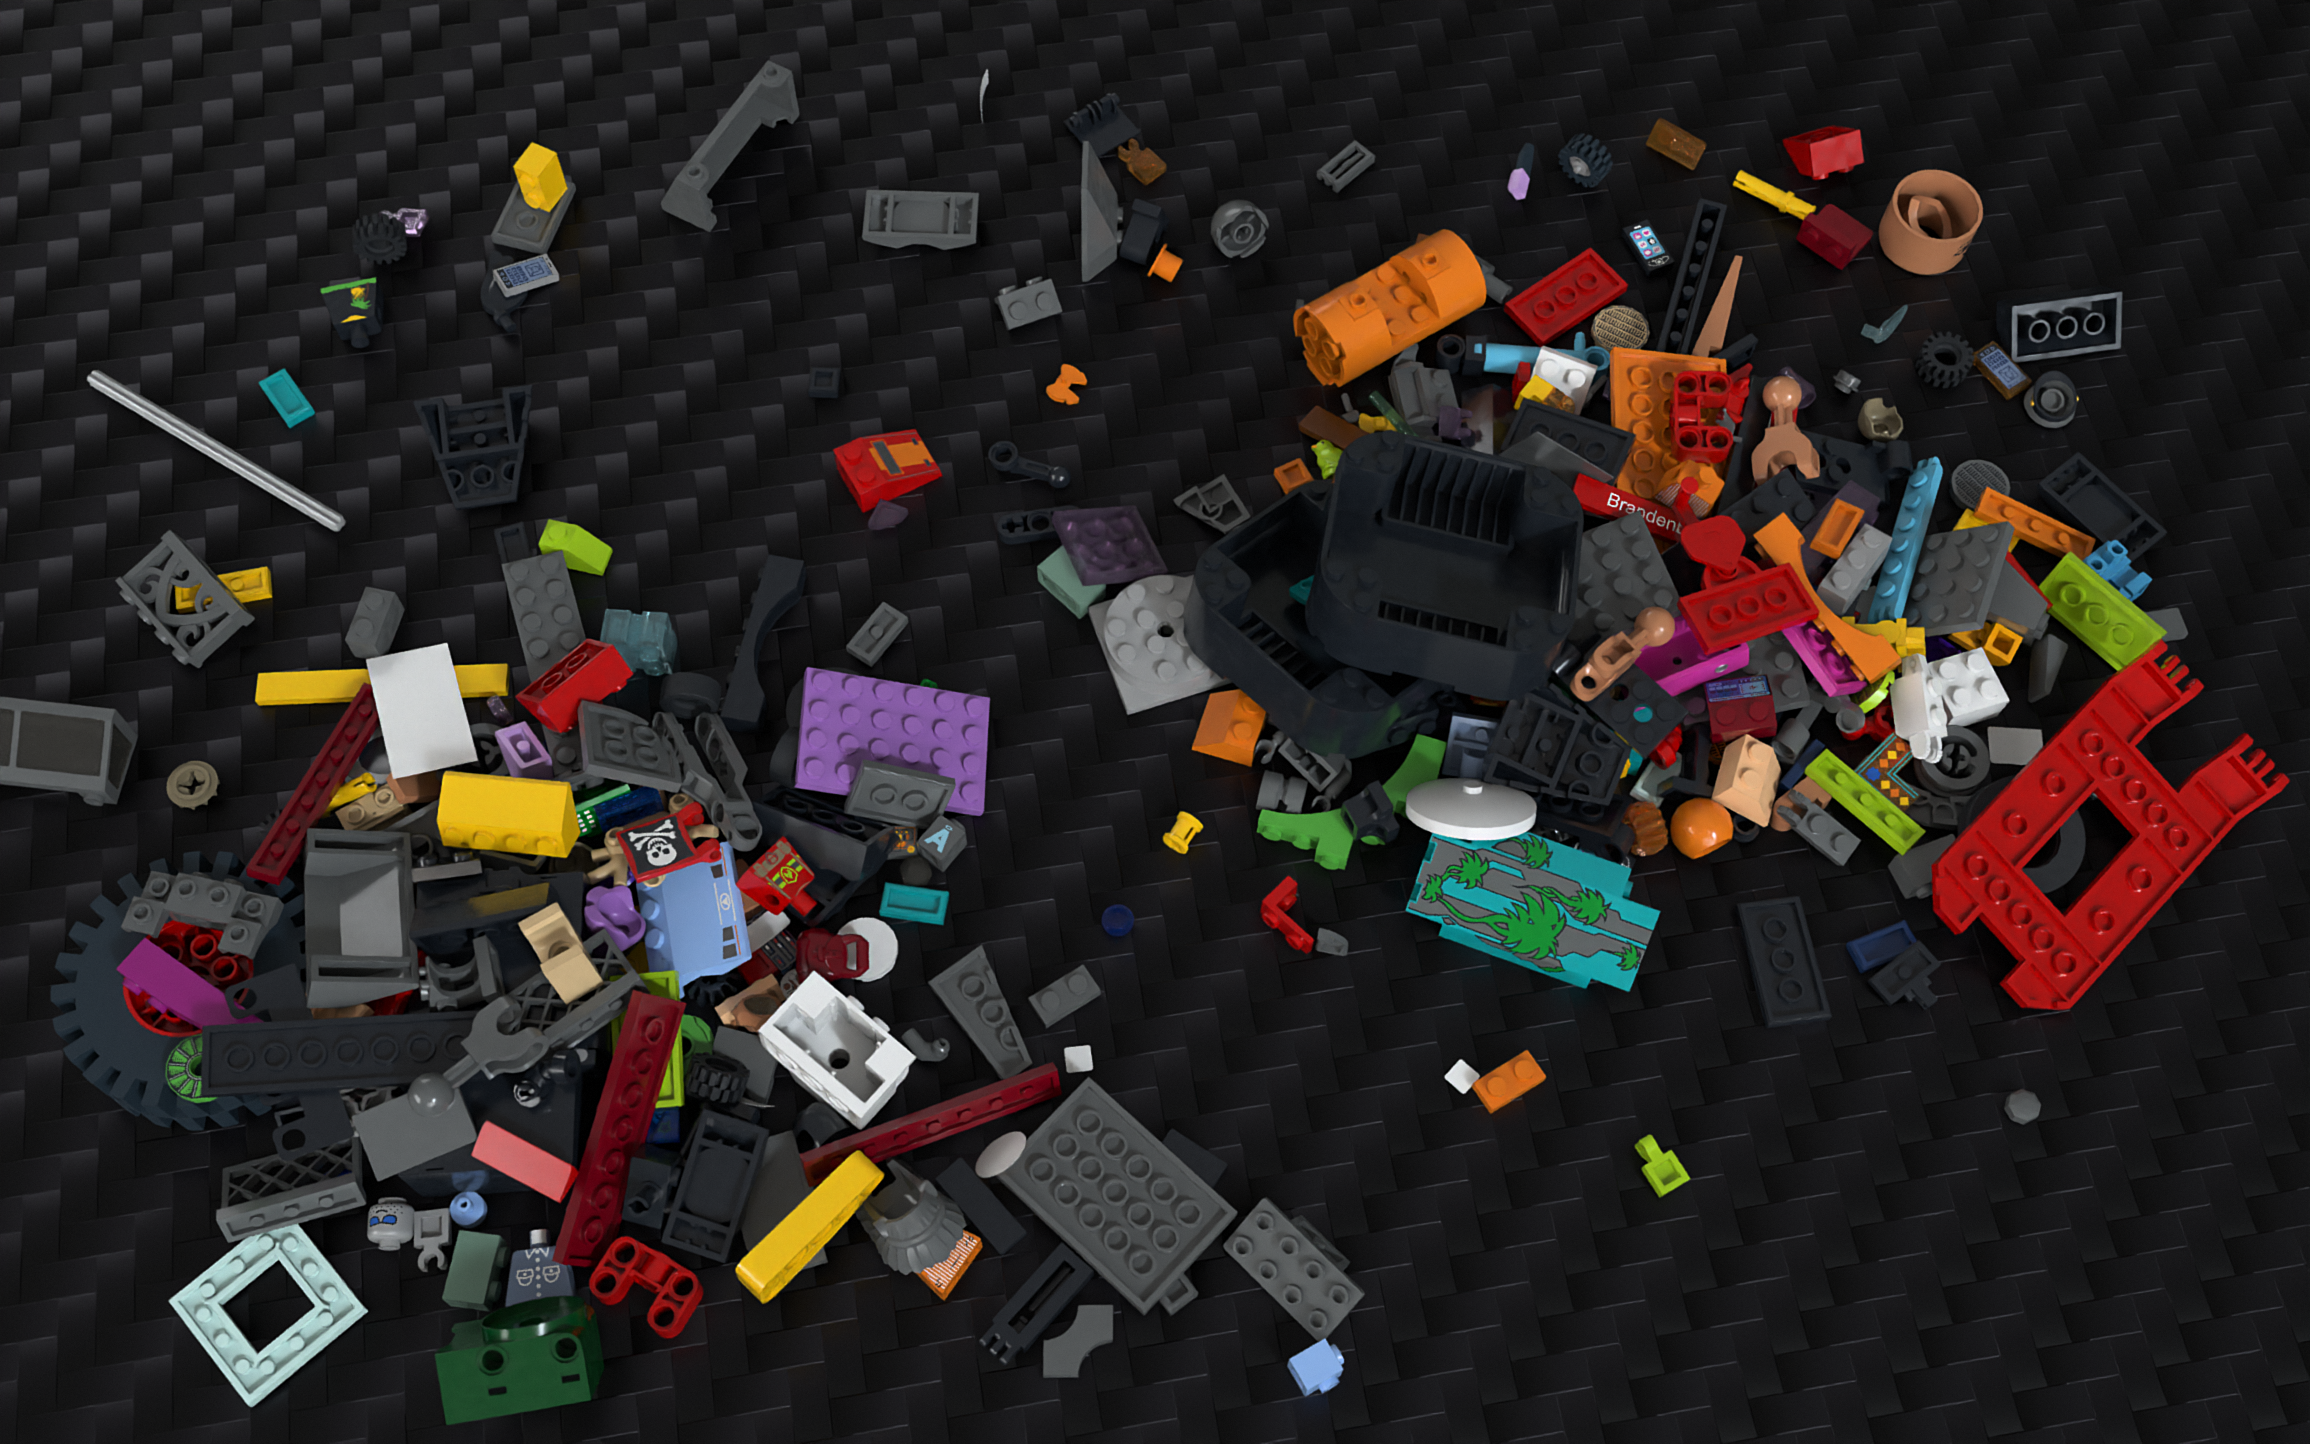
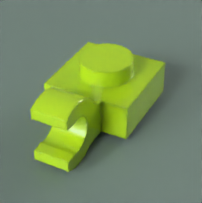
[1635,1134,1690,1198]

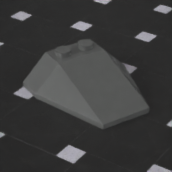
[1081,141,1123,282]

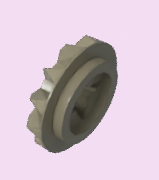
[166,761,220,810]

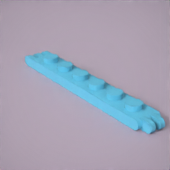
[1867,456,1943,624]

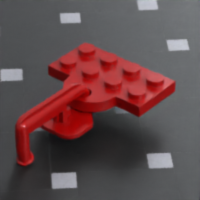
[1672,476,1820,655]

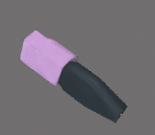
[1508,143,1534,200]

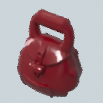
[796,927,869,984]

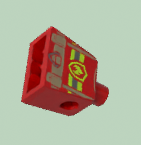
[735,836,817,917]

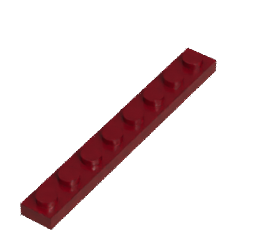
[246,683,380,886]
[799,1062,1062,1188]

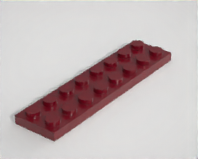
[552,990,686,1268]

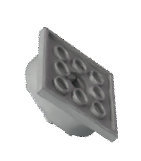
[1088,575,1233,715]

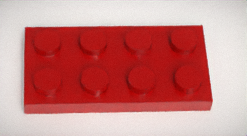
[1504,247,1628,348]

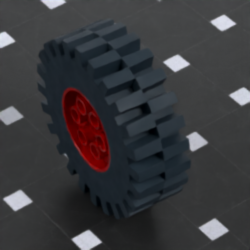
[51,851,306,1130]

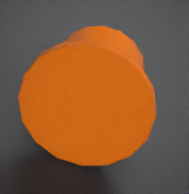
[1147,243,1183,283]

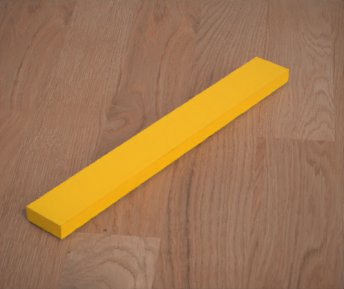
[255,663,510,706]

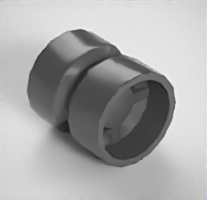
[1256,770,1309,814]

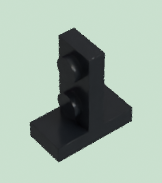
[1656,723,1714,803]

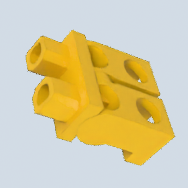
[1842,617,1926,672]

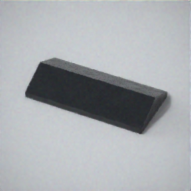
[1460,383,1518,457]

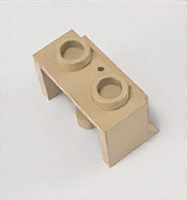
[335,783,413,831]

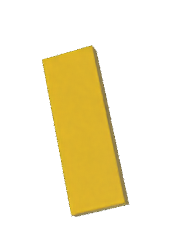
[175,566,272,614]

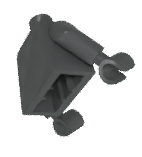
[1254,730,1352,812]

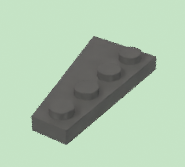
[929,945,1033,1080]

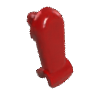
[1715,375,1750,431]

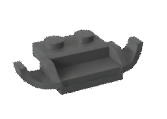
[1388,343,1461,442]

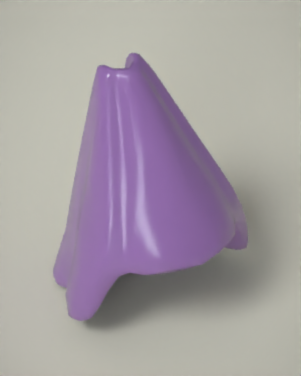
[584,885,646,959]

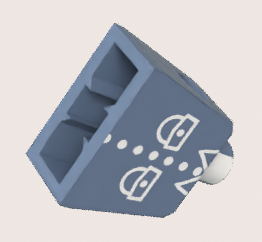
[506,1229,578,1307]

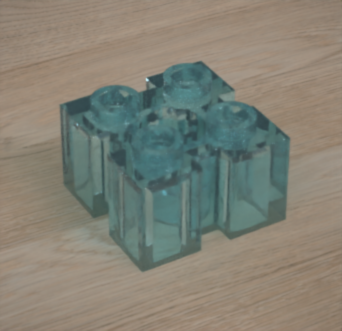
[600,609,678,676]

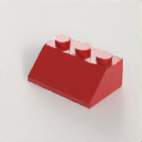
[515,639,633,733]

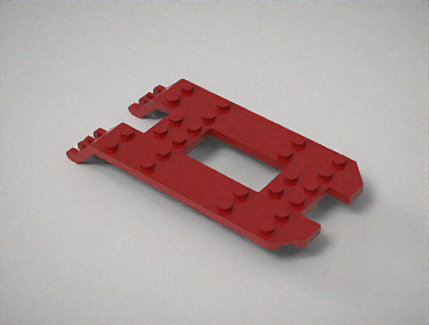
[1931,639,2290,1010]

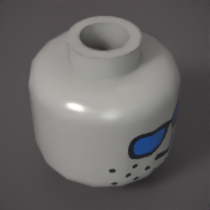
[367,1197,415,1250]

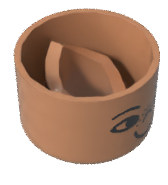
[1878,170,1983,275]

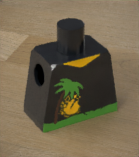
[321,277,384,348]

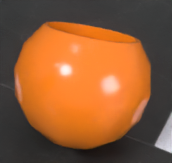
[1670,797,1734,859]

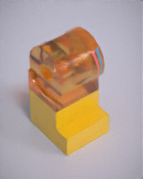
[1514,374,1575,413]

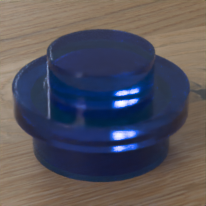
[1102,904,1134,936]

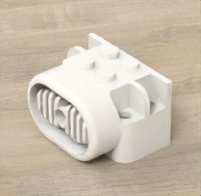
[758,971,916,1130]

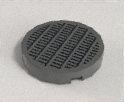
[1949,460,2010,512]

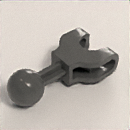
[408,996,549,1118]

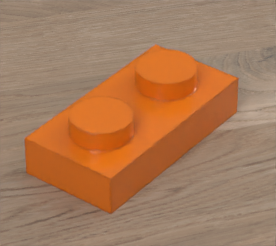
[1472,1050,1546,1114]

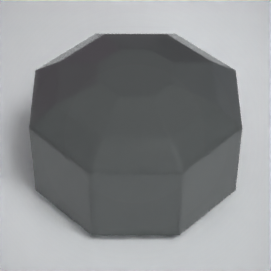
[2004,1089,2041,1124]

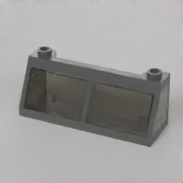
[0,697,138,806]

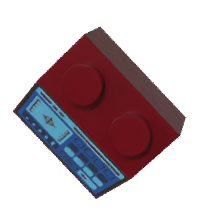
[1703,674,1777,744]

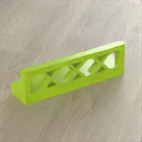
[1804,748,1926,856]

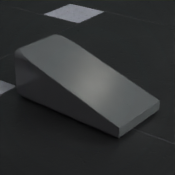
[2027,634,2068,703]

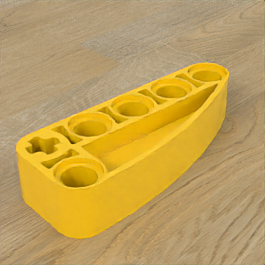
[735,1150,884,1304]

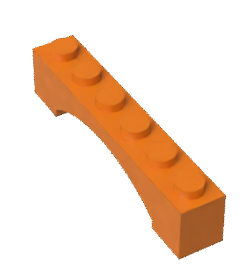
[1753,512,1902,685]

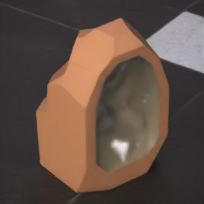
[732,994,782,1036]

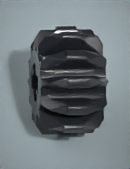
[685,967,741,1010]

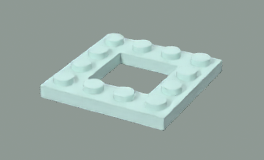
[169,1223,368,1407]

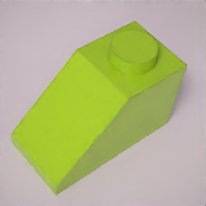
[539,519,613,576]

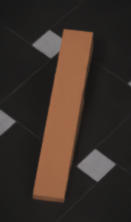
[1691,255,1743,358]

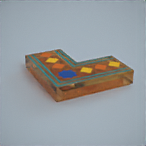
[1854,732,1920,813]

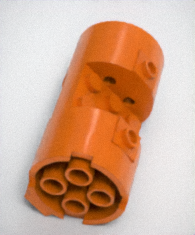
[1293,229,1486,387]

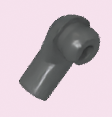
[902,1028,950,1061]

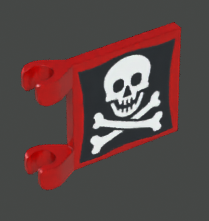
[615,802,722,884]

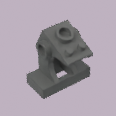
[419,935,506,1013]

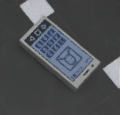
[493,254,559,297]

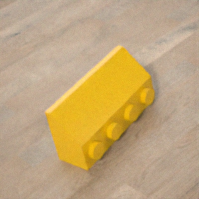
[437,771,580,858]

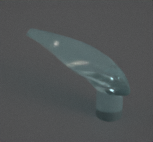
[1861,305,1908,343]

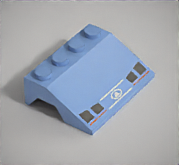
[635,841,752,999]

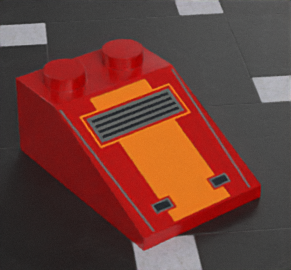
[833,429,942,513]

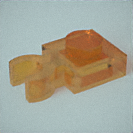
[1118,138,1166,186]

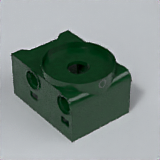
[435,1295,604,1425]

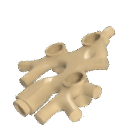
[587,785,719,888]

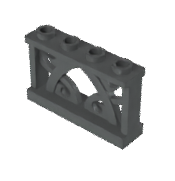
[115,530,255,668]

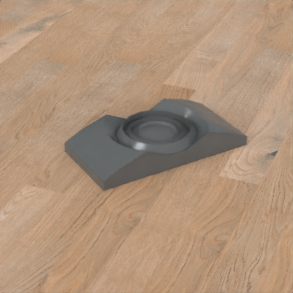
[862,190,979,250]

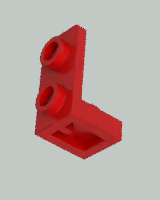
[1260,875,1314,954]

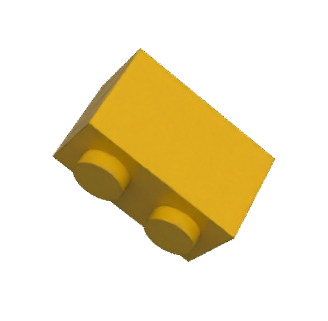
[513,142,567,212]

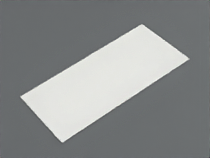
[366,643,478,779]

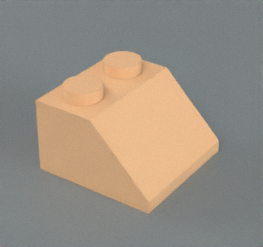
[1711,734,1782,827]

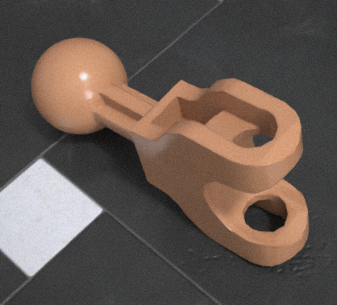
[1752,376,1820,486]
[1569,606,1675,701]

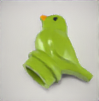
[1311,440,1343,479]

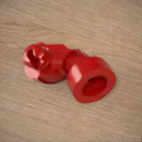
[1649,724,1683,770]

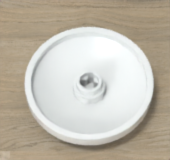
[1406,778,1537,840]

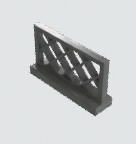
[506,928,650,1069]
[216,1136,366,1243]

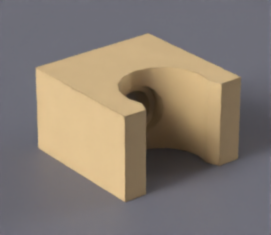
[518,902,605,1005]

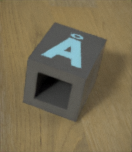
[916,814,967,872]

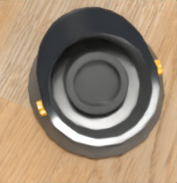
[2024,371,2079,428]

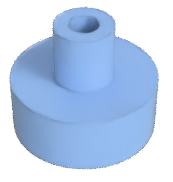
[450,1192,487,1228]

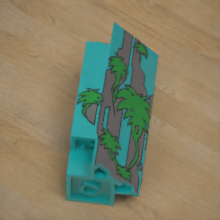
[1406,832,1660,992]

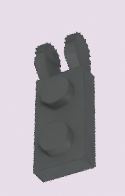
[1777,789,1861,866]

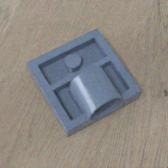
[1442,712,1499,779]

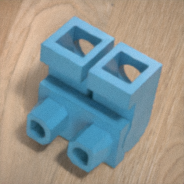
[2082,540,2152,602]

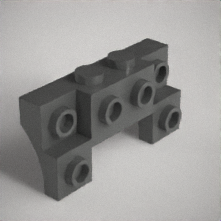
[121,871,284,959]

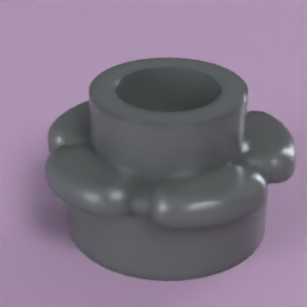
[1833,369,1861,394]

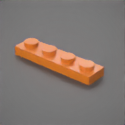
[1973,487,2096,560]

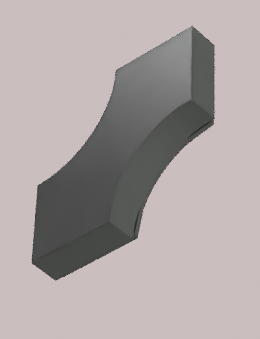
[1043,1305,1113,1378]

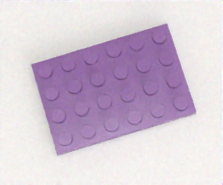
[794,667,990,816]

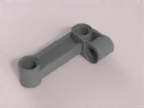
[1768,676,1825,771]

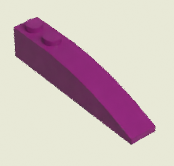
[116,937,263,1030]

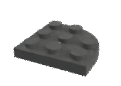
[577,700,682,793]

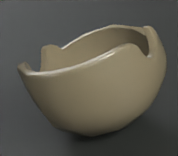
[1858,398,1903,443]
[546,841,600,880]

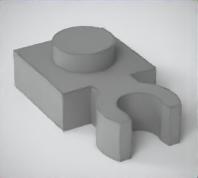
[414,1208,452,1272]

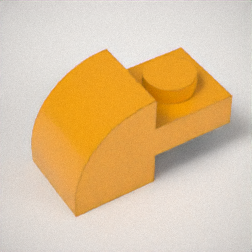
[1947,621,2023,666]

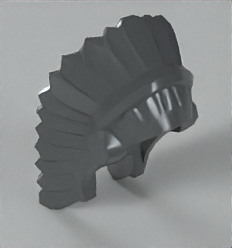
[855,1156,966,1275]

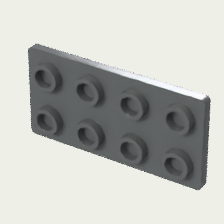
[1223,1198,1365,1342]

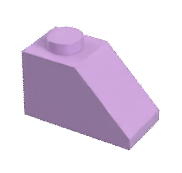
[495,721,554,780]

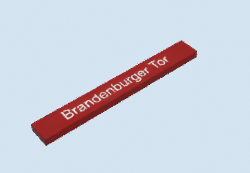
[1571,473,1776,571]

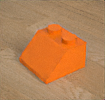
[1192,689,1269,767]

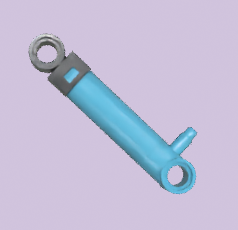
[1434,332,1610,386]

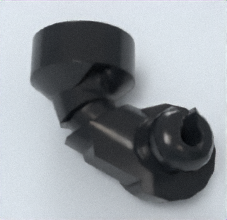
[514,1050,581,1107]

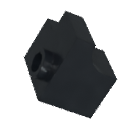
[1340,780,1400,844]

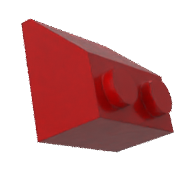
[1783,125,1864,180]

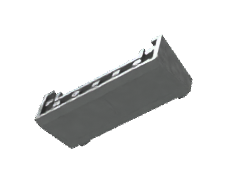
[661,60,800,232]

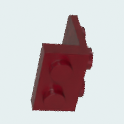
[1796,204,1873,270]

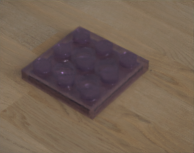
[1051,505,1168,586]

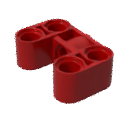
[1669,370,1733,463]
[589,1236,703,1338]

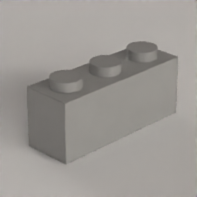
[1816,523,1893,619]

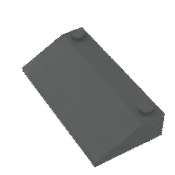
[303,828,420,1009]

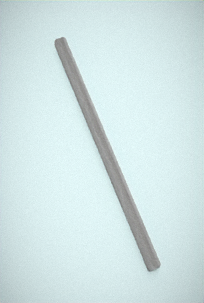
[87,370,345,531]

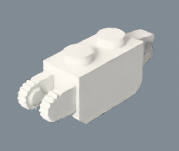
[1890,653,1948,764]

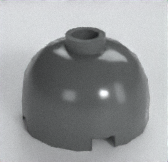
[1211,200,1269,258]

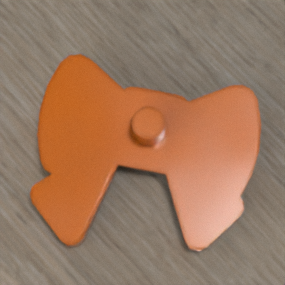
[1046,364,1087,405]

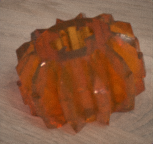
[1622,801,1668,856]

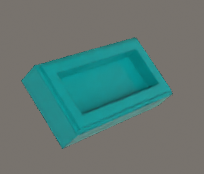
[258,368,315,428]
[879,882,949,925]

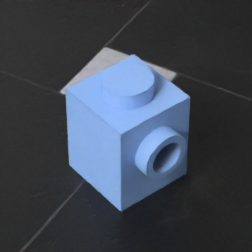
[1287,1339,1344,1396]

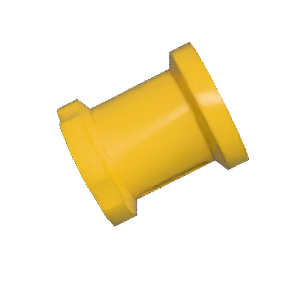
[1163,811,1203,854]

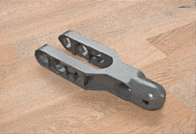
[652,712,762,852]

